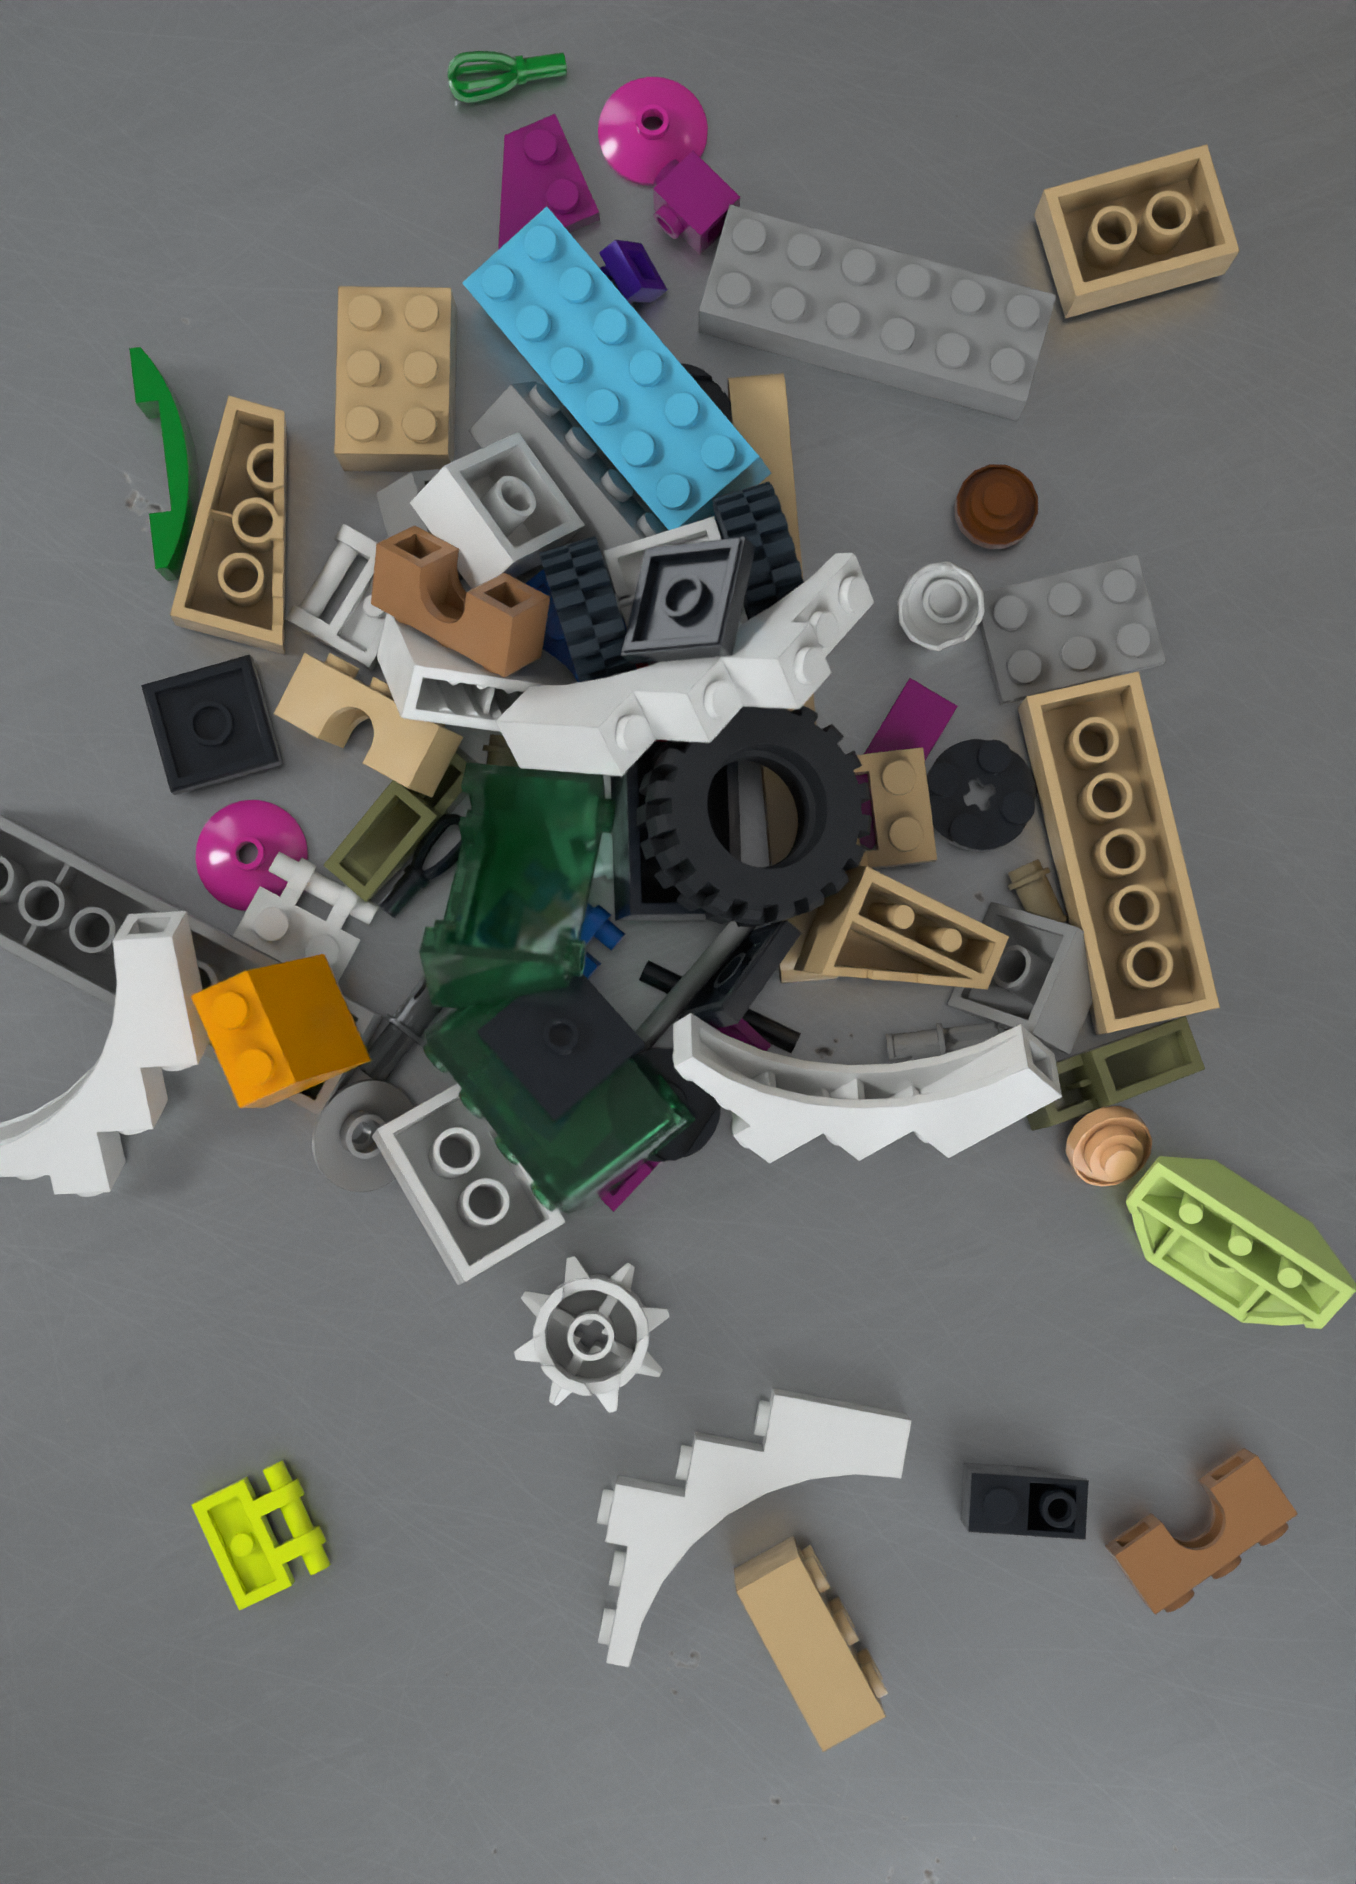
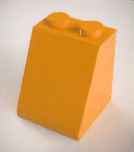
[191,954,371,1108]

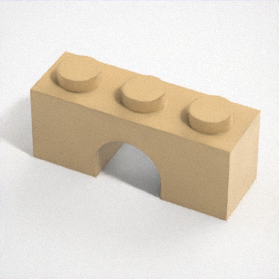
[274,653,463,797]

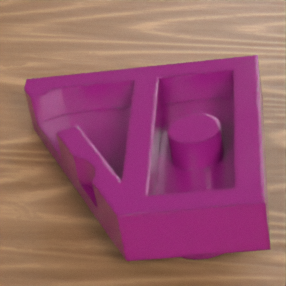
[498,114,600,249]

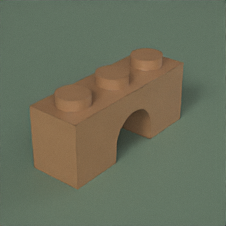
[371,525,550,678]
[1105,1448,1298,1615]

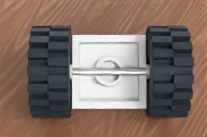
[539,481,804,682]

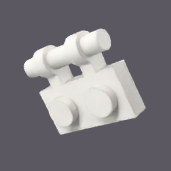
[233,852,379,982]

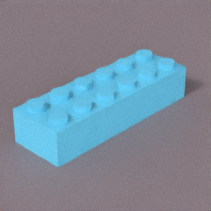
[462,206,771,530]

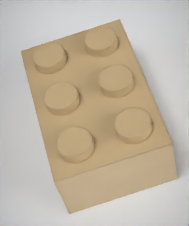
[1034,144,1240,319]
[334,286,457,472]
[734,1535,888,1752]

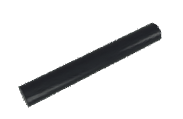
[639,960,801,1053]

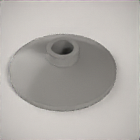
[312,1079,414,1192]

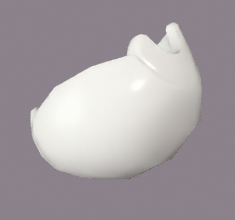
[897,561,985,651]

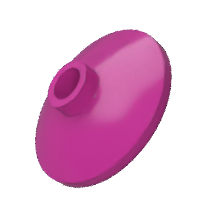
[598,77,708,186]
[196,800,308,911]

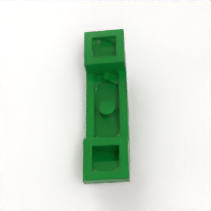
[129,347,200,581]

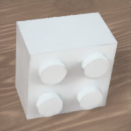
[410,432,585,589]

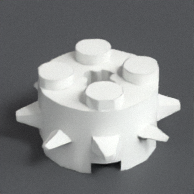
[514,1256,670,1413]

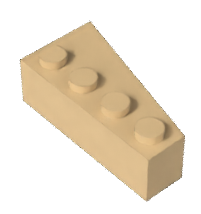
[170,395,287,655]

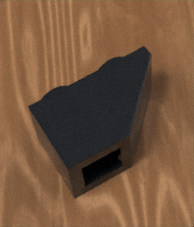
[961,1463,1089,1540]

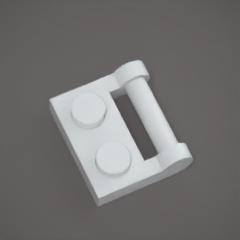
[285,524,387,671]

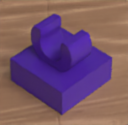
[599,240,668,305]

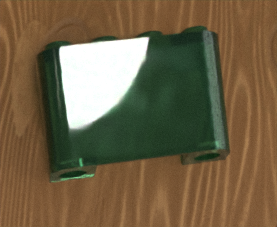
[423,941,696,1213]

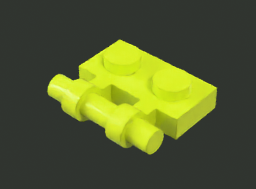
[191,1460,331,1611]

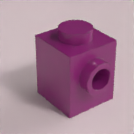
[653,151,740,255]

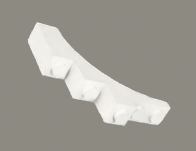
[496,553,874,776]
[0,911,210,1197]
[672,1013,1062,1163]
[597,1388,912,1667]

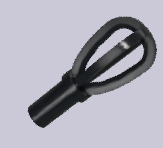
[378,814,475,918]

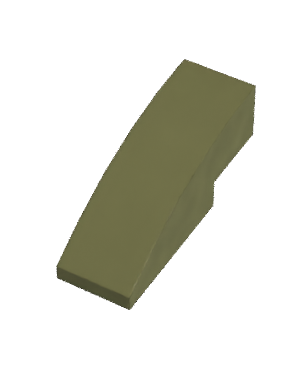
[323,747,485,902]
[1027,1016,1205,1131]

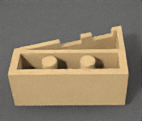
[793,866,1009,990]

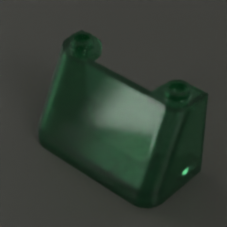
[419,762,615,1008]

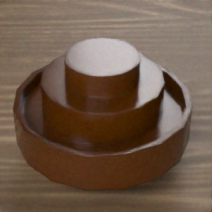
[955,464,1038,549]

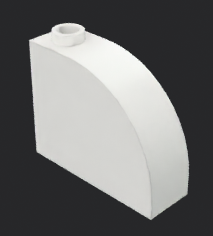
[376,613,578,732]

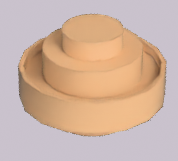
[1066,1106,1152,1187]

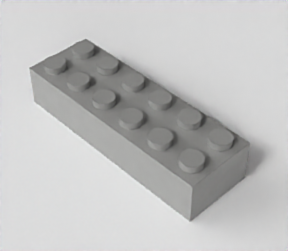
[698,205,1056,421]

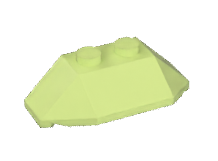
[1126,1156,1356,1329]

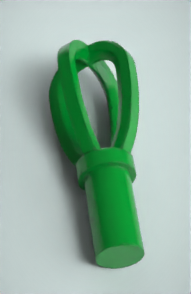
[447,51,567,103]

